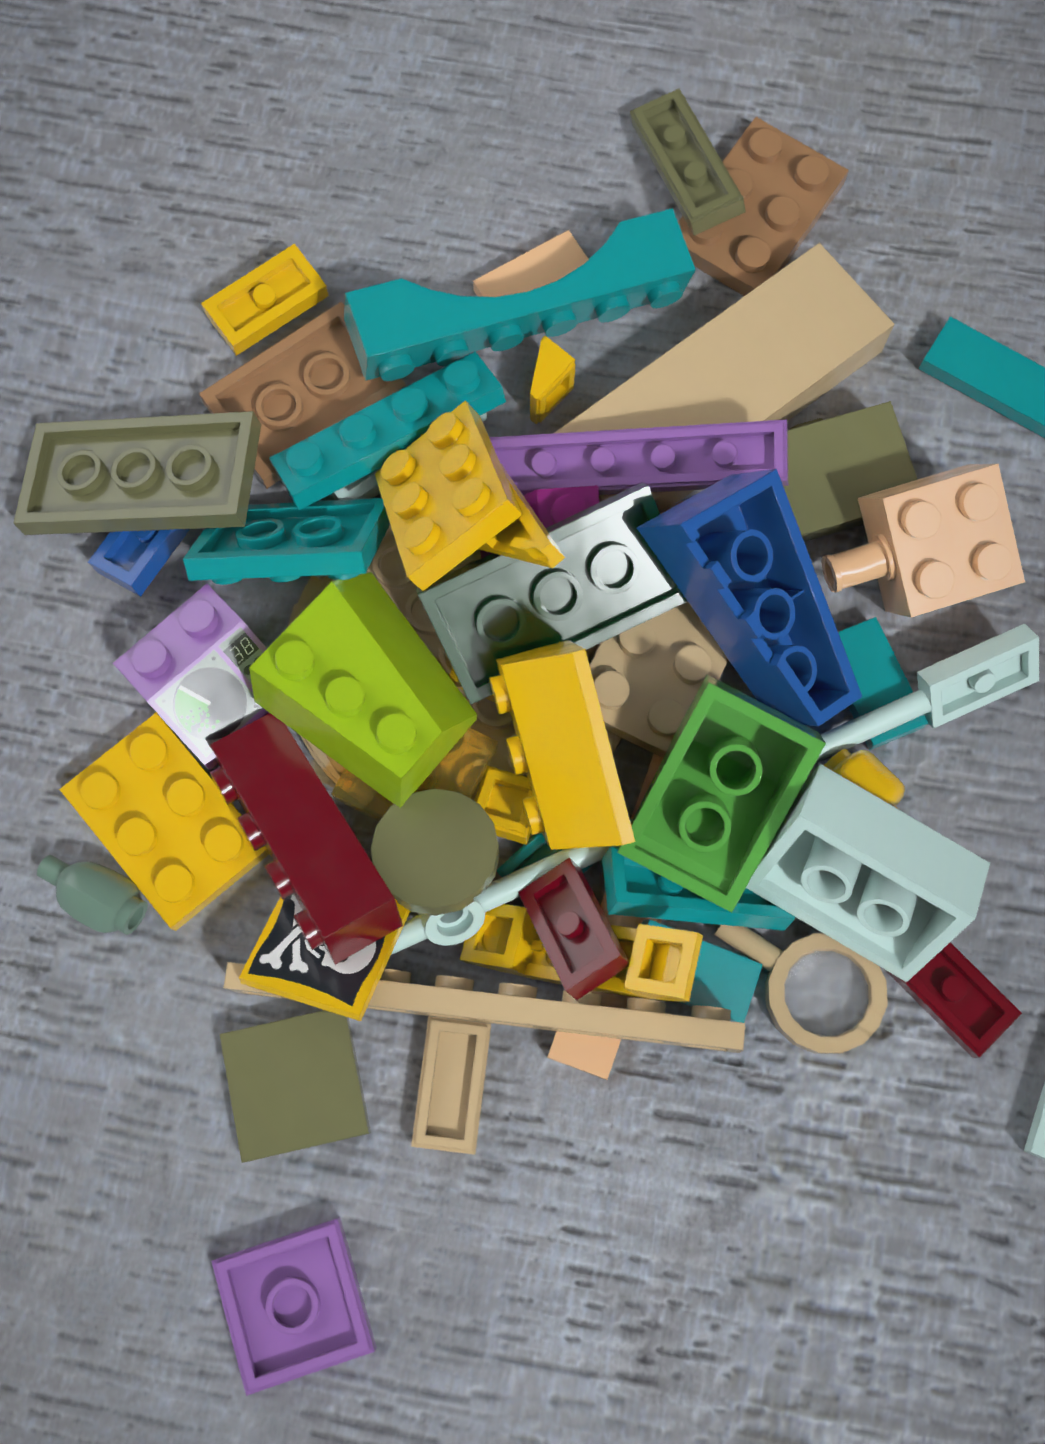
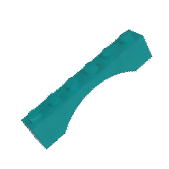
[344,208,696,381]

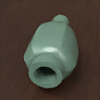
[37,855,148,935]

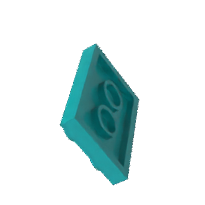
[183,498,390,585]

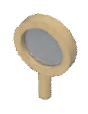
[714,925,888,1054]

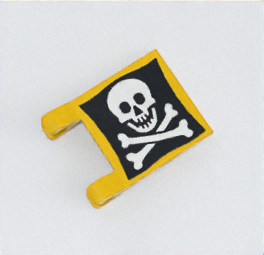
[239,894,411,1021]

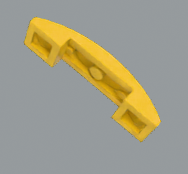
[459,904,703,1002]

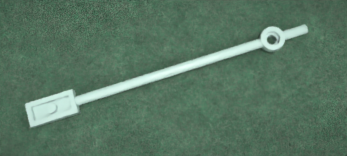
[391,624,1039,955]

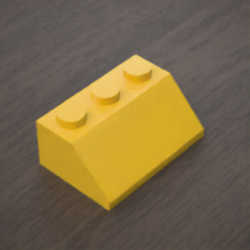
[489,640,635,850]

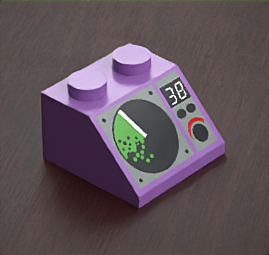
[113,584,269,770]

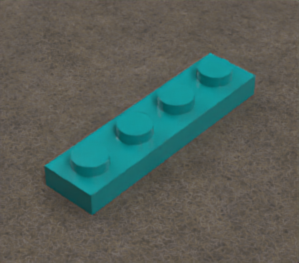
[269,351,506,510]

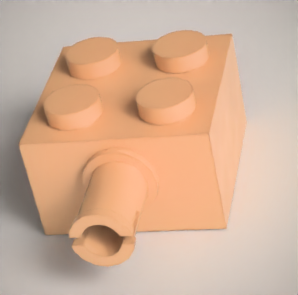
[822,464,1025,617]

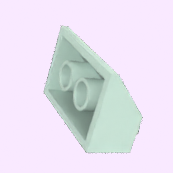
[746,764,990,982]

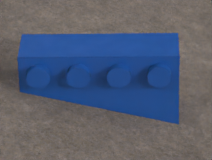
[637,469,862,726]

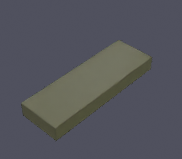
[629,88,746,236]

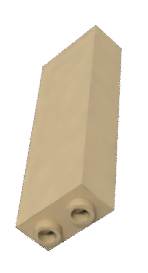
[554,242,895,513]

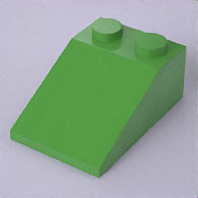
[617,675,826,913]

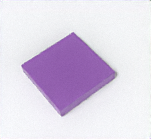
[211,1217,377,1396]

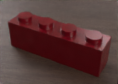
[210,713,403,965]

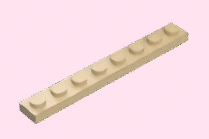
[223,953,745,1053]

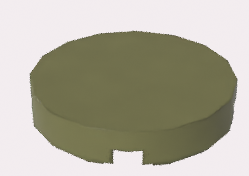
[371,788,500,916]

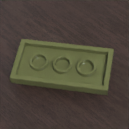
[13,411,261,535]

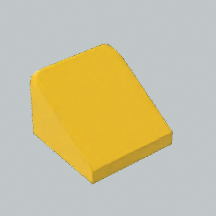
[530,336,575,424]

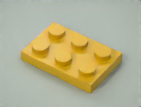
[374,400,523,591]
[59,712,269,931]

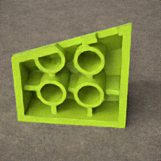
[249,572,477,808]

